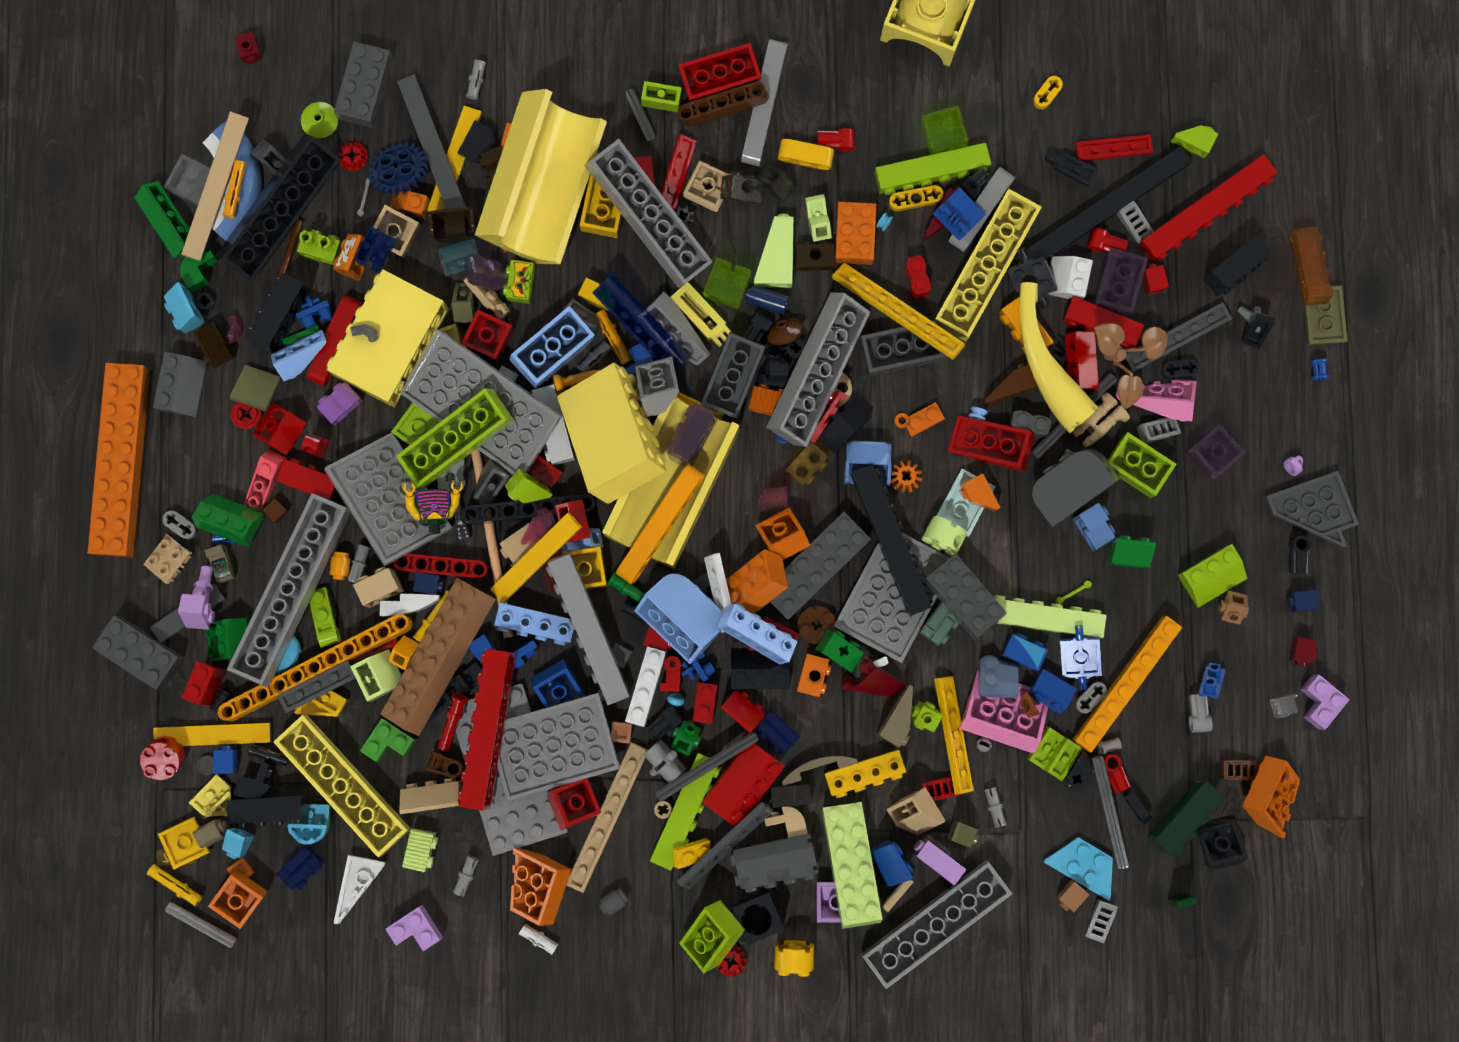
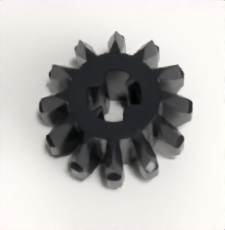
[779,335,808,366]

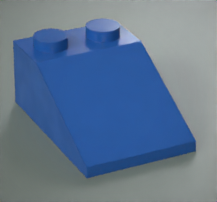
[531,659,586,708]

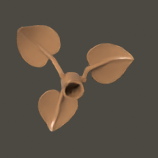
[1094,323,1168,409]

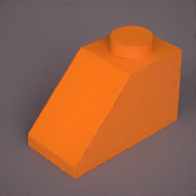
[389,191,430,220]
[959,474,1000,511]

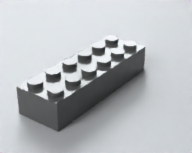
[769,512,871,621]

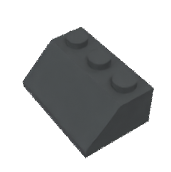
[153,352,207,418]

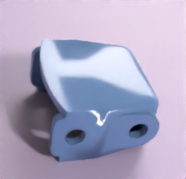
[844,440,891,486]

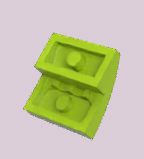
[1027,726,1083,781]

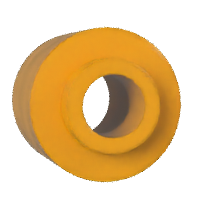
[329,552,351,580]

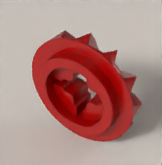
[337,141,368,171]
[231,402,262,429]
[717,945,747,977]

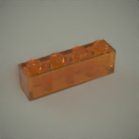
[1290,227,1333,306]

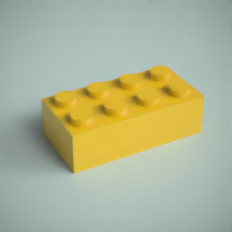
[579,153,623,238]

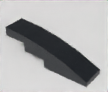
[427,661,483,722]

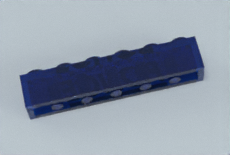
[592,273,690,373]

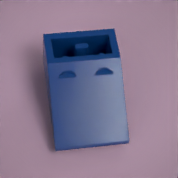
[870,840,914,887]

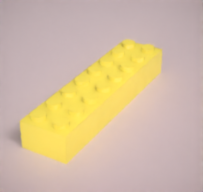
[935,189,1042,342]
[274,715,411,857]

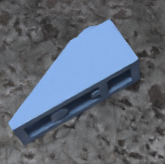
[271,330,327,381]

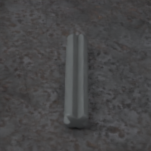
[625,89,656,141]

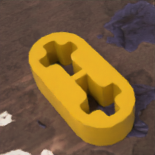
[1033,76,1063,109]

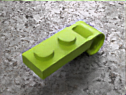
[309,587,341,648]

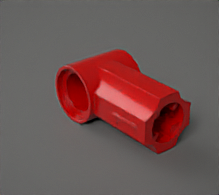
[818,128,855,152]
[1087,228,1128,257]
[1103,753,1131,793]

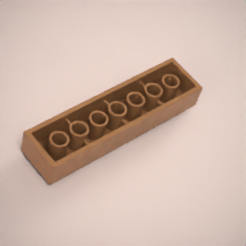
[380,578,496,736]

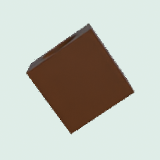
[262,498,289,523]

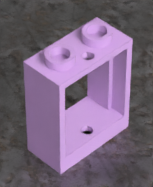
[913,838,966,885]

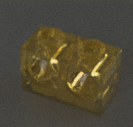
[785,442,828,487]

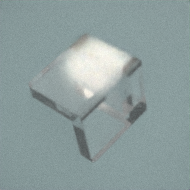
[1270,693,1298,718]

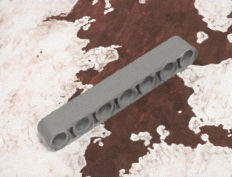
[741,39,788,166]

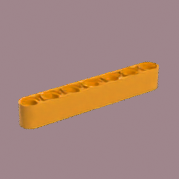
[616,464,705,585]

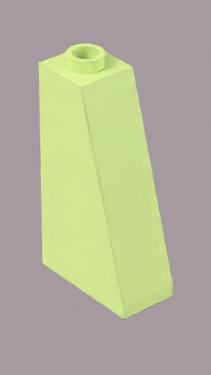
[754,214,793,288]

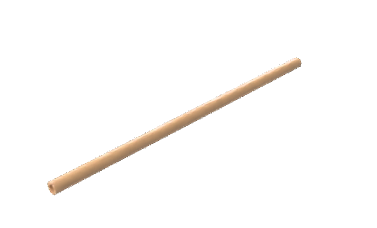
[471,449,513,638]

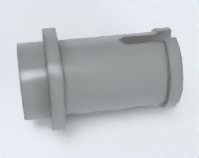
[1096,737,1122,756]

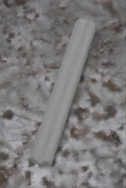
[165,902,237,948]

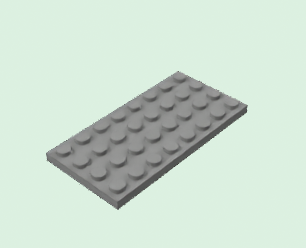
[400,329,562,475]
[448,683,568,856]

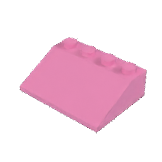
[960,670,1048,754]

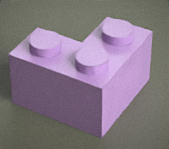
[1300,674,1349,730]
[386,905,443,951]

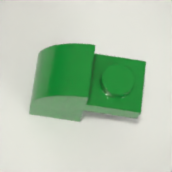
[180,251,219,292]

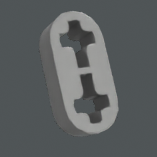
[162,511,198,539]
[1075,682,1107,713]

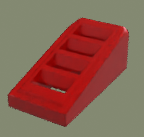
[921,777,963,801]

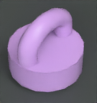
[1284,456,1303,476]

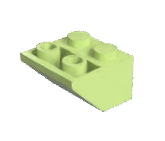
[350,650,402,701]

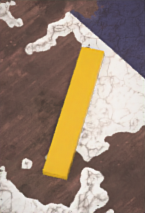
[427,106,482,211]
[490,512,582,603]
[934,676,974,795]
[153,723,272,746]

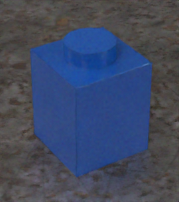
[213,746,238,774]

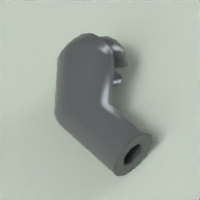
[351,324,378,342]

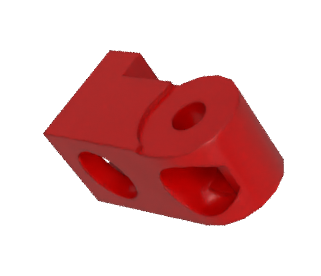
[302,434,330,459]
[660,656,681,693]

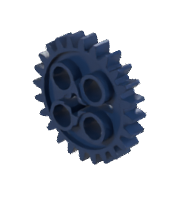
[368,142,429,197]

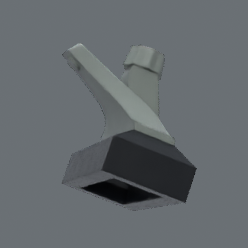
[1238,306,1275,348]

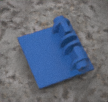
[933,187,986,241]

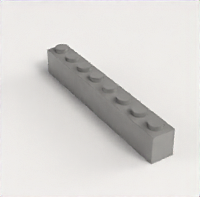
[546,552,630,705]

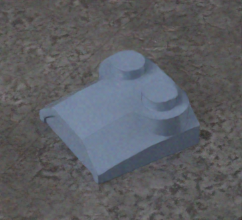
[978,655,1019,699]

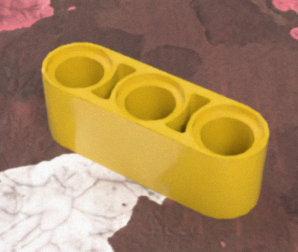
[778,139,834,170]

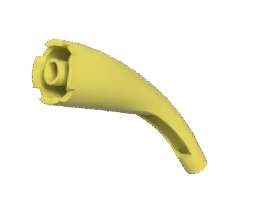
[1019,282,1099,433]

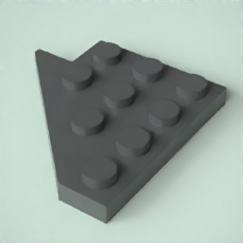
[1265,471,1359,548]

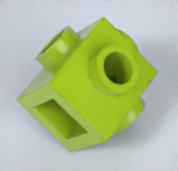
[911,700,943,732]

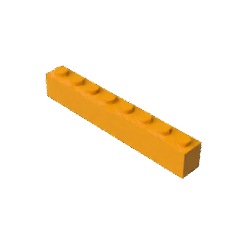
[1072,616,1182,752]

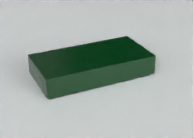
[1168,893,1197,909]

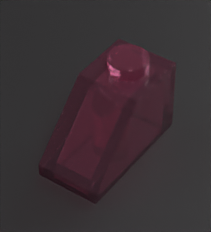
[759,486,787,511]
[521,507,557,545]

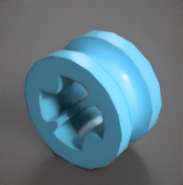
[876,213,893,232]

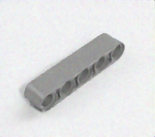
[948,167,1015,252]

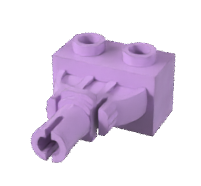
[178,566,215,630]

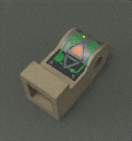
[204,544,235,584]

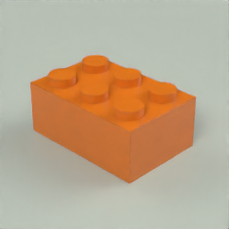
[835,202,876,265]
[726,549,788,614]

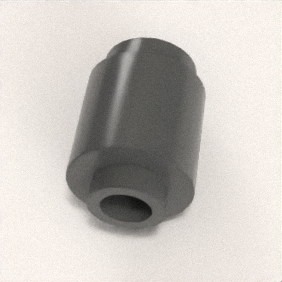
[599,888,629,916]

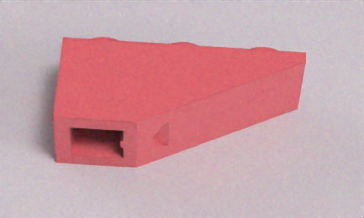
[244,450,287,512]

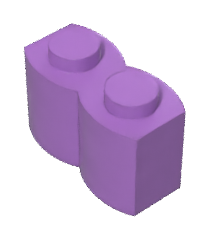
[317,382,363,426]

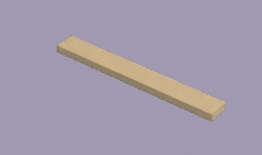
[181,111,249,261]
[566,742,648,893]

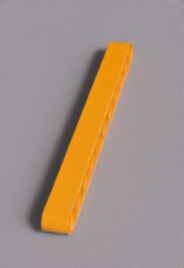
[218,614,413,721]

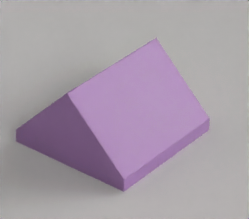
[816,882,841,923]

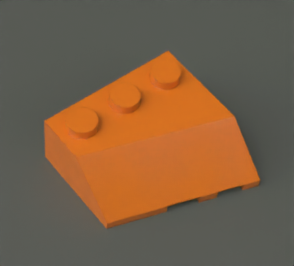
[1243,756,1300,839]
[510,847,571,926]

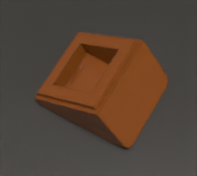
[1019,692,1040,718]

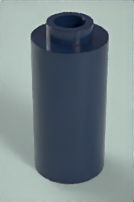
[745,285,789,315]

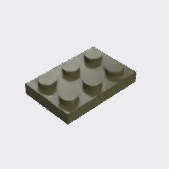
[1302,286,1348,346]

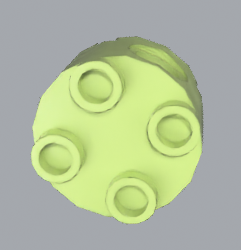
[921,516,967,557]

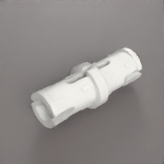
[519,923,558,955]

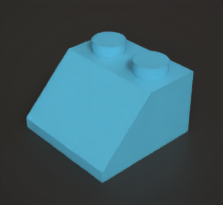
[164,282,206,334]

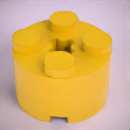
[774,940,814,977]

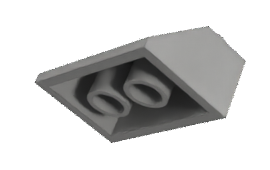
[635,357,679,417]

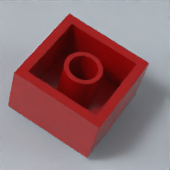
[461,309,514,363]
[546,778,602,831]

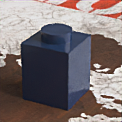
[413,572,444,595]
[1287,589,1320,612]

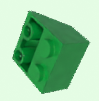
[1108,536,1156,569]
[206,618,248,662]

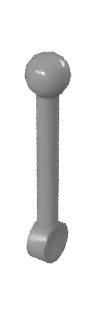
[357,178,371,216]

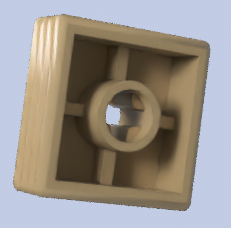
[683,161,733,212]

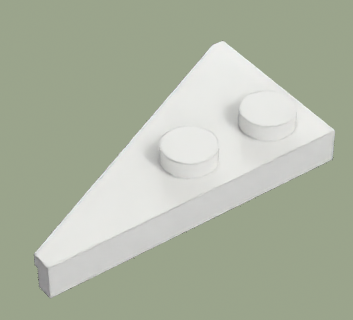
[334,855,386,924]

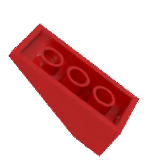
[948,415,1035,473]

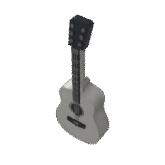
[437,458,471,542]

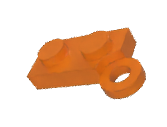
[894,402,945,437]

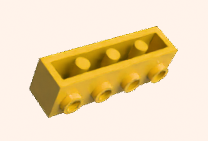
[824,749,906,798]

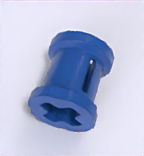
[1310,359,1330,381]

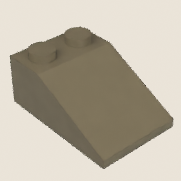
[877,685,913,748]

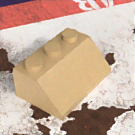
[399,778,462,814]

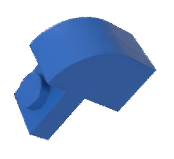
[625,341,653,379]

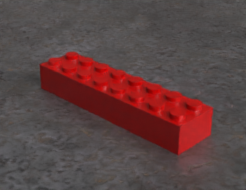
[458,649,516,811]

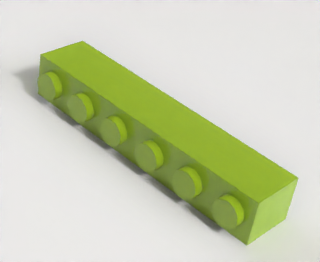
[874,143,991,195]
[650,753,721,871]

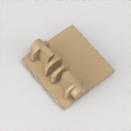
[143,534,192,584]

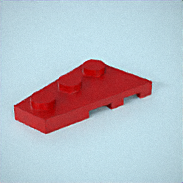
[810,389,847,443]

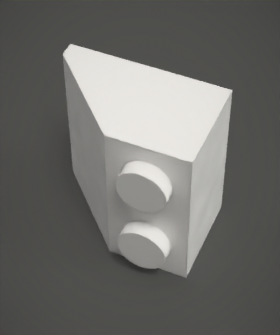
[1049,256,1093,299]

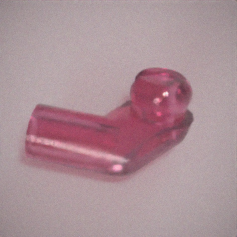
[224,315,243,343]

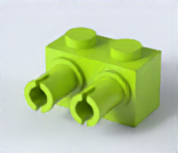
[297,229,342,265]

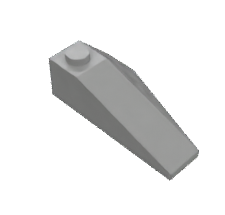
[633,291,710,366]

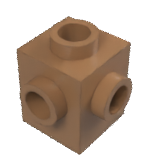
[1219,591,1249,624]

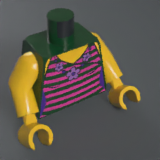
[402,480,463,534]

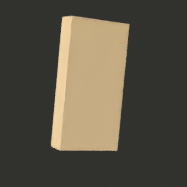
[881,880,913,912]

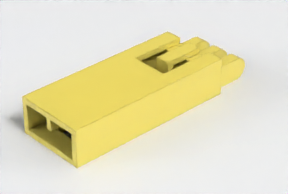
[670,282,731,347]

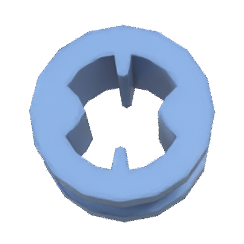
[969,407,988,421]

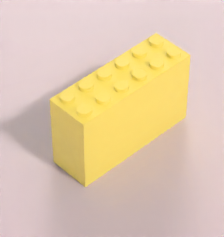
[327,269,449,408]
[557,363,666,504]

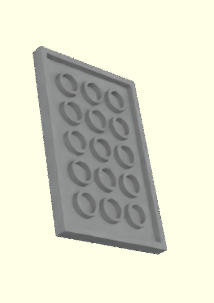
[324,433,452,567]
[833,532,950,663]
[498,693,620,801]

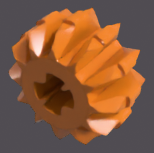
[890,460,922,493]

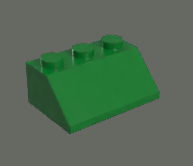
[192,494,266,547]

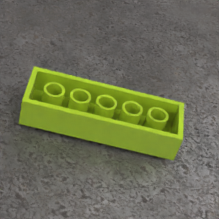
[396,388,514,488]

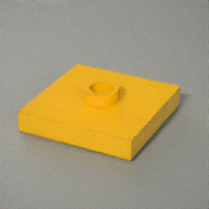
[158,817,211,870]

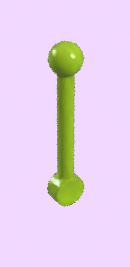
[1056,581,1092,604]

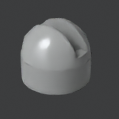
[976,736,992,752]

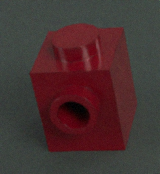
[234,31,263,64]
[1289,637,1318,667]

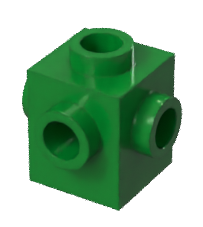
[671,720,701,756]

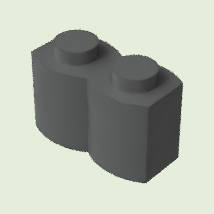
[1008,411,1051,438]

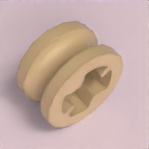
[654,801,672,819]

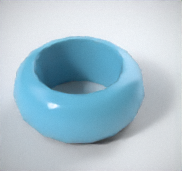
[667,692,685,706]

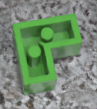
[360,718,418,762]

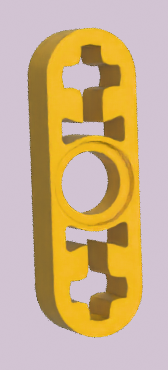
[889,185,943,211]

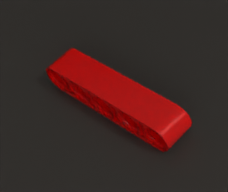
[307,295,363,386]
[393,554,489,579]

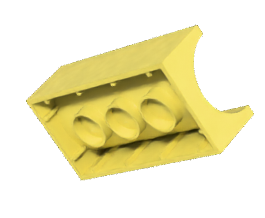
[880,0,976,67]
[475,89,607,264]
[602,396,739,569]

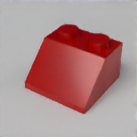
[253,403,306,455]
[721,689,765,733]

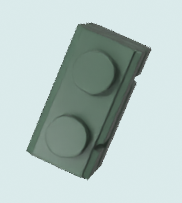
[919,602,959,646]

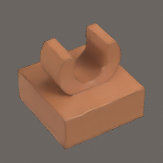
[611,722,632,743]

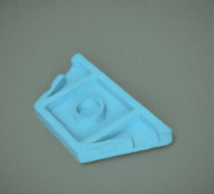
[1043,837,1113,901]

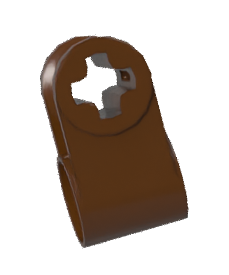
[425,751,465,778]

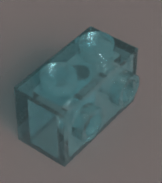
[438,238,482,276]

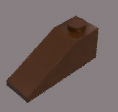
[982,363,1038,406]

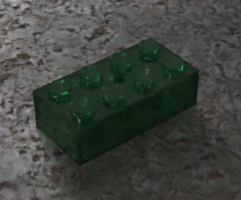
[1147,780,1224,856]

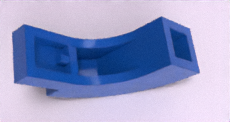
[469,635,539,669]

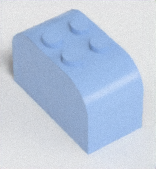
[509,306,595,389]
[634,574,722,664]

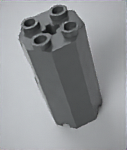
[730,833,818,893]

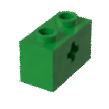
[815,630,864,672]

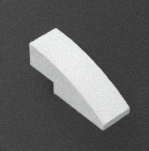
[380,594,442,617]

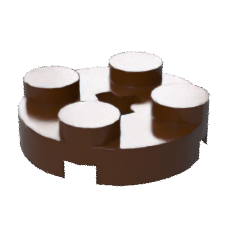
[797,606,836,644]

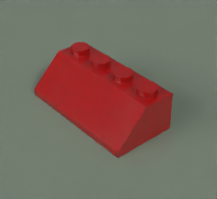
[678,43,762,101]
[702,743,785,827]

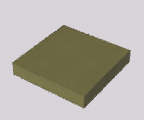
[230,365,281,411]

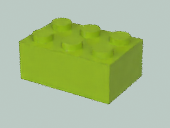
[1107,432,1176,498]
[679,900,745,973]

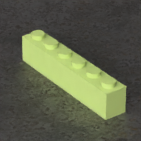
[994,595,1106,638]

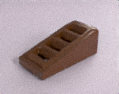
[1220,760,1260,780]

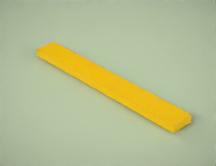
[832,262,965,360]

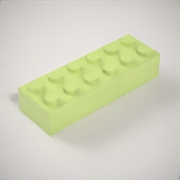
[822,802,883,929]

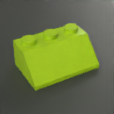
[1178,544,1247,608]

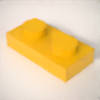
[673,838,711,869]

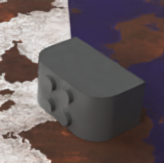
[1032,449,1121,527]

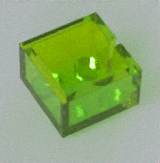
[920,106,969,155]
[703,257,752,310]

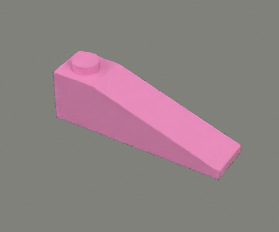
[1116,379,1197,421]

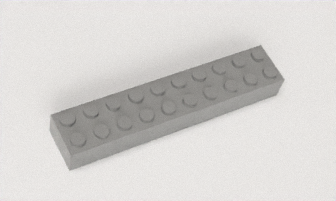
[227,493,351,688]

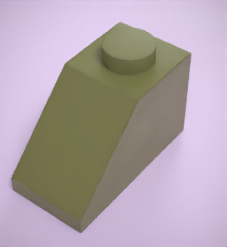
[452,282,475,323]
[947,820,979,848]

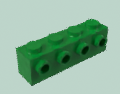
[134,181,190,259]

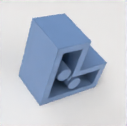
[1073,503,1116,551]

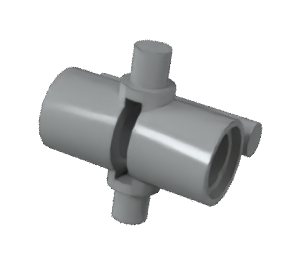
[644,739,687,783]

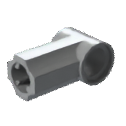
[1189,694,1213,733]

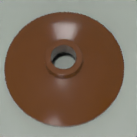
[766,318,803,345]

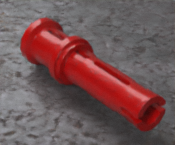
[437,693,469,751]

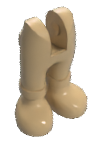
[1073,392,1130,447]

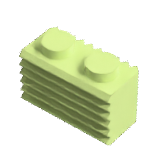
[402,828,438,872]

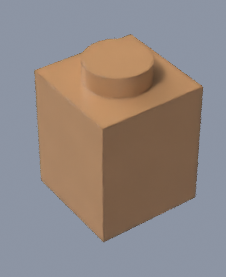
[1056,880,1089,912]

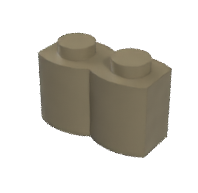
[193,818,231,848]

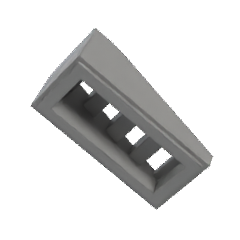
[1116,201,1154,245]
[1137,417,1181,444]
[1085,899,1118,943]

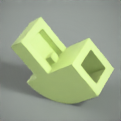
[805,194,832,242]

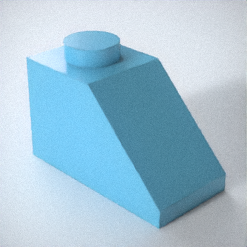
[222,827,255,859]

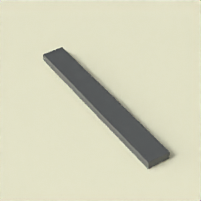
[397,74,466,209]

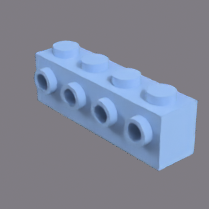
[494,603,573,646]
[717,604,798,664]

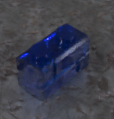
[354,226,396,273]
[756,711,800,754]
[277,845,324,891]

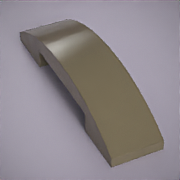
[782,756,858,786]

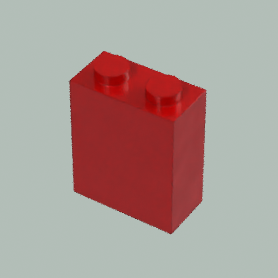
[181,661,227,705]

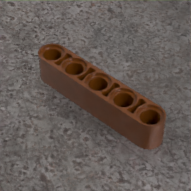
[677,82,769,127]

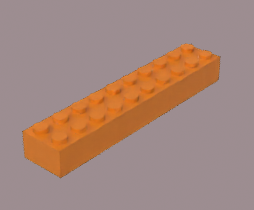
[88,363,151,558]

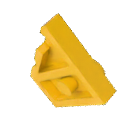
[294,691,348,717]

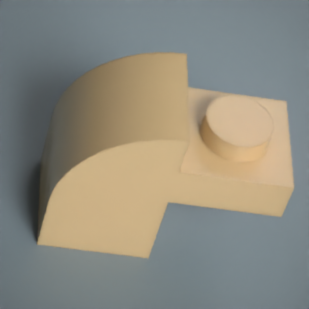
[764,806,808,838]

